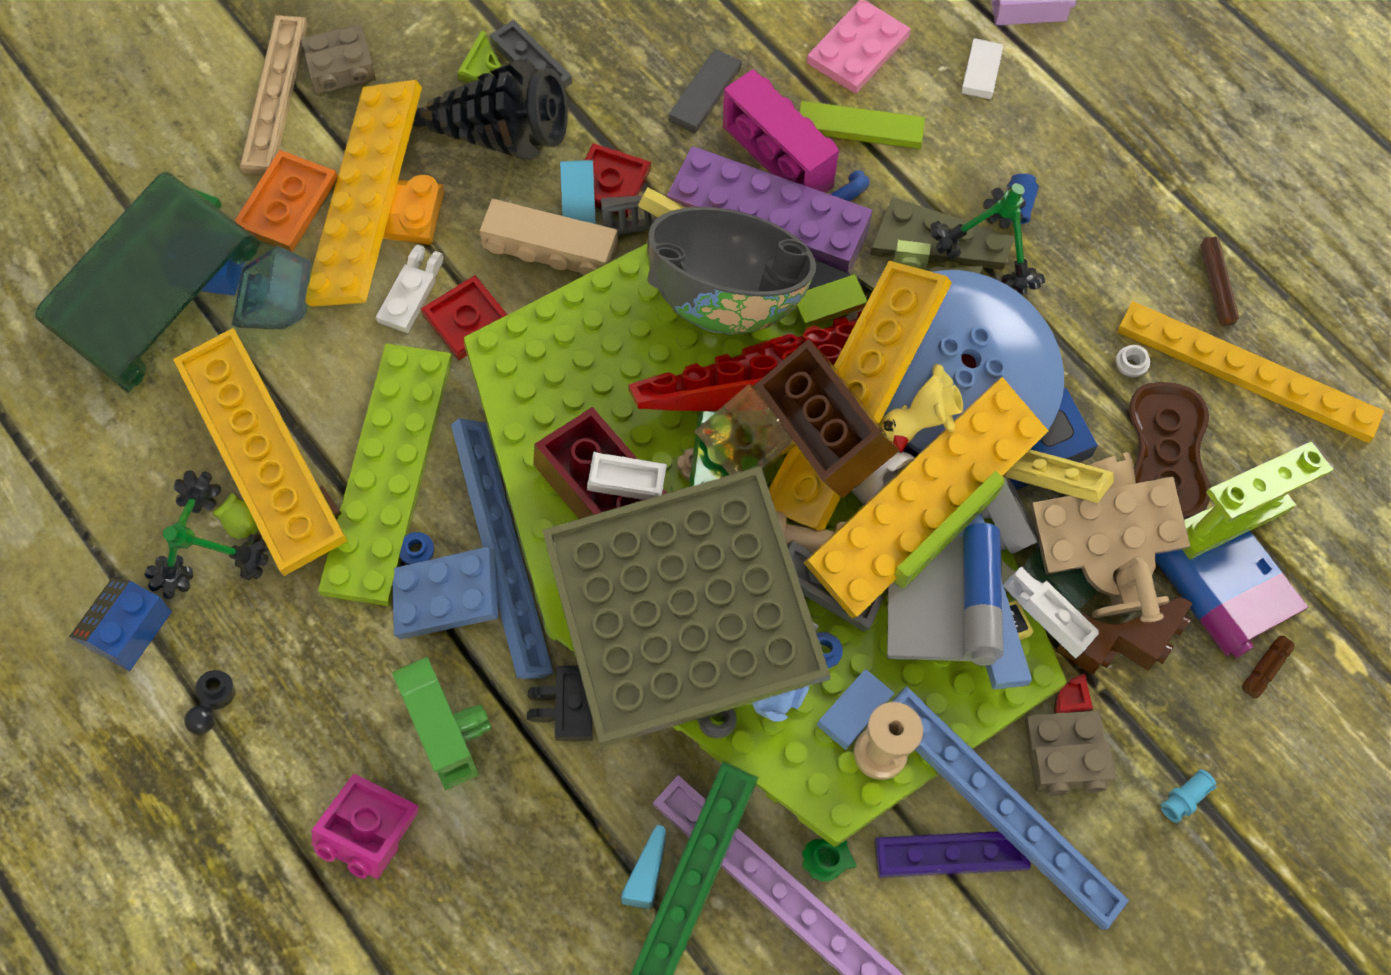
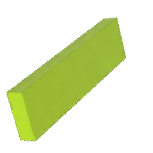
[800,101,925,149]
[894,471,1005,589]

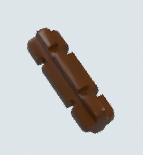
[1242,635,1295,698]

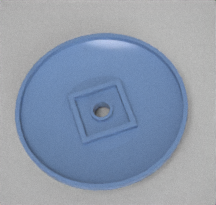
[882,270,1064,453]

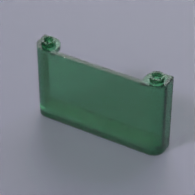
[35,172,262,393]

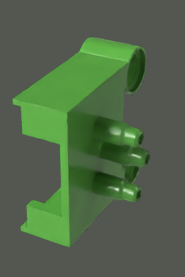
[392,657,492,791]

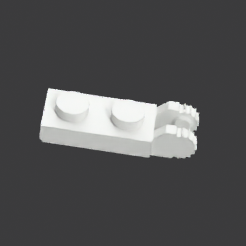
[376,245,444,333]

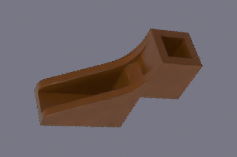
[1056,598,1193,675]

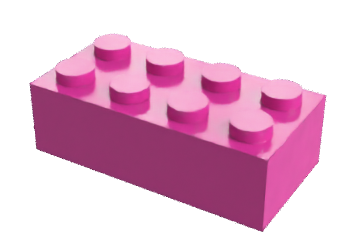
[723,69,839,193]

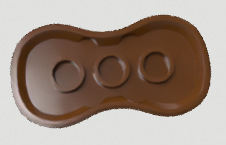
[1129,382,1211,520]

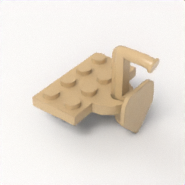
[1030,477,1190,622]

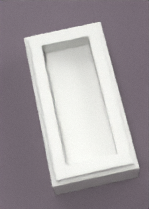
[961,38,1004,99]
[587,452,667,500]

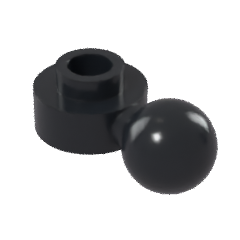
[184,670,235,735]

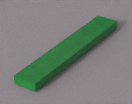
[630,761,759,975]

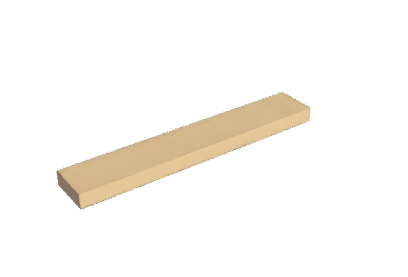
[240,15,308,175]

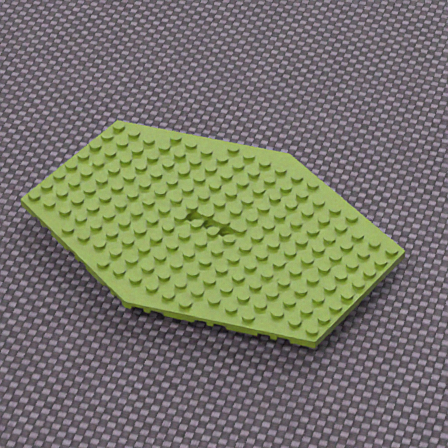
[464,243,1067,847]

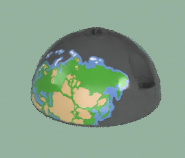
[647,207,816,334]

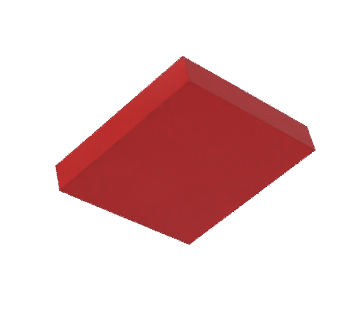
[585,143,651,218]
[421,275,507,361]

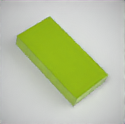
[795,274,867,328]

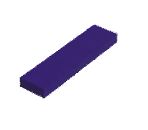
[874,831,1031,878]

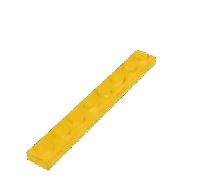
[1117,301,1384,443]

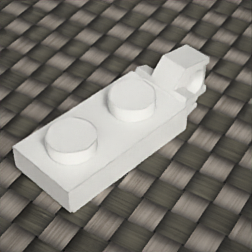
[1003,567,1099,658]

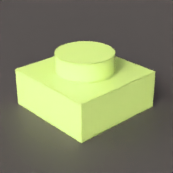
[894,240,931,270]

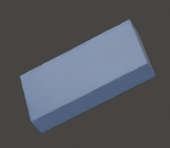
[817,669,894,750]

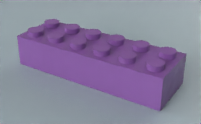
[667,146,873,274]

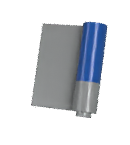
[887,523,1003,666]

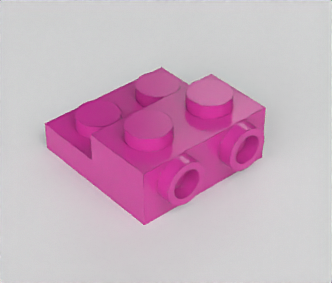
[312,773,419,879]

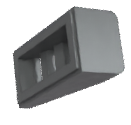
[601,194,666,235]

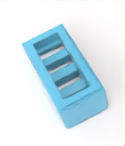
[621,825,666,910]

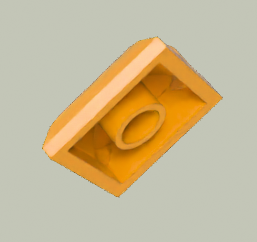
[383,175,445,245]

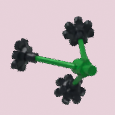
[930,183,1045,294]
[144,470,269,599]

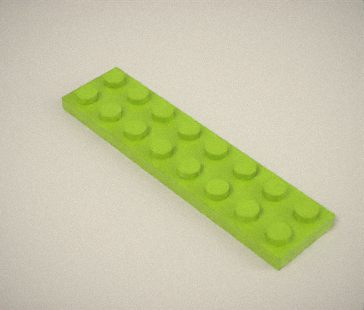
[318,343,453,607]

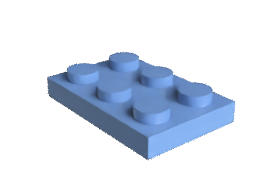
[393,546,498,639]

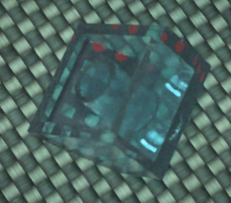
[232,245,311,329]

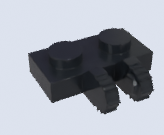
[527,666,593,741]

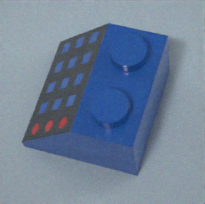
[69,578,172,672]

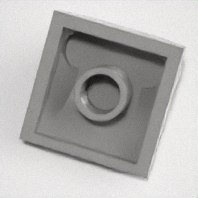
[981,477,1038,554]

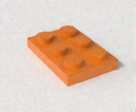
[232,150,338,253]

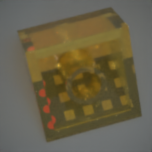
[694,384,796,475]

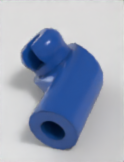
[830,170,870,202]

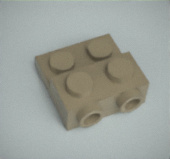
[301,24,376,94]
[1025,711,1116,796]

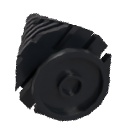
[413,58,568,160]

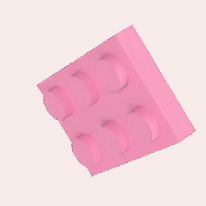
[807,0,911,94]

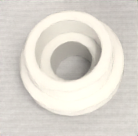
[1116,345,1150,378]

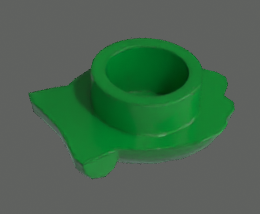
[802,839,857,882]

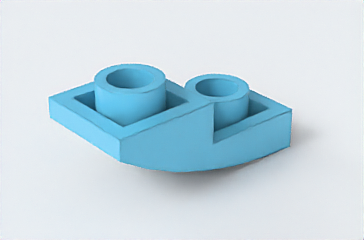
[560,160,596,224]

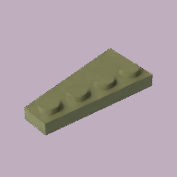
[870,197,1014,270]

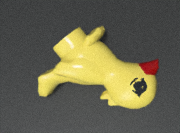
[879,364,963,453]

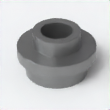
[698,709,736,738]

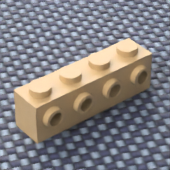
[479,199,618,275]

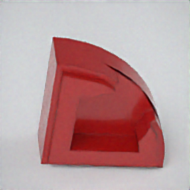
[1054,674,1093,714]

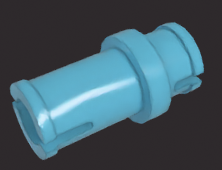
[1160,769,1217,823]

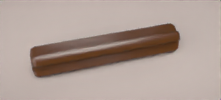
[1200,236,1239,326]

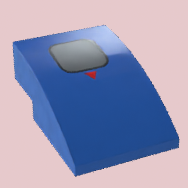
[1002,388,1098,490]

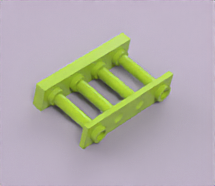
[1182,441,1333,560]

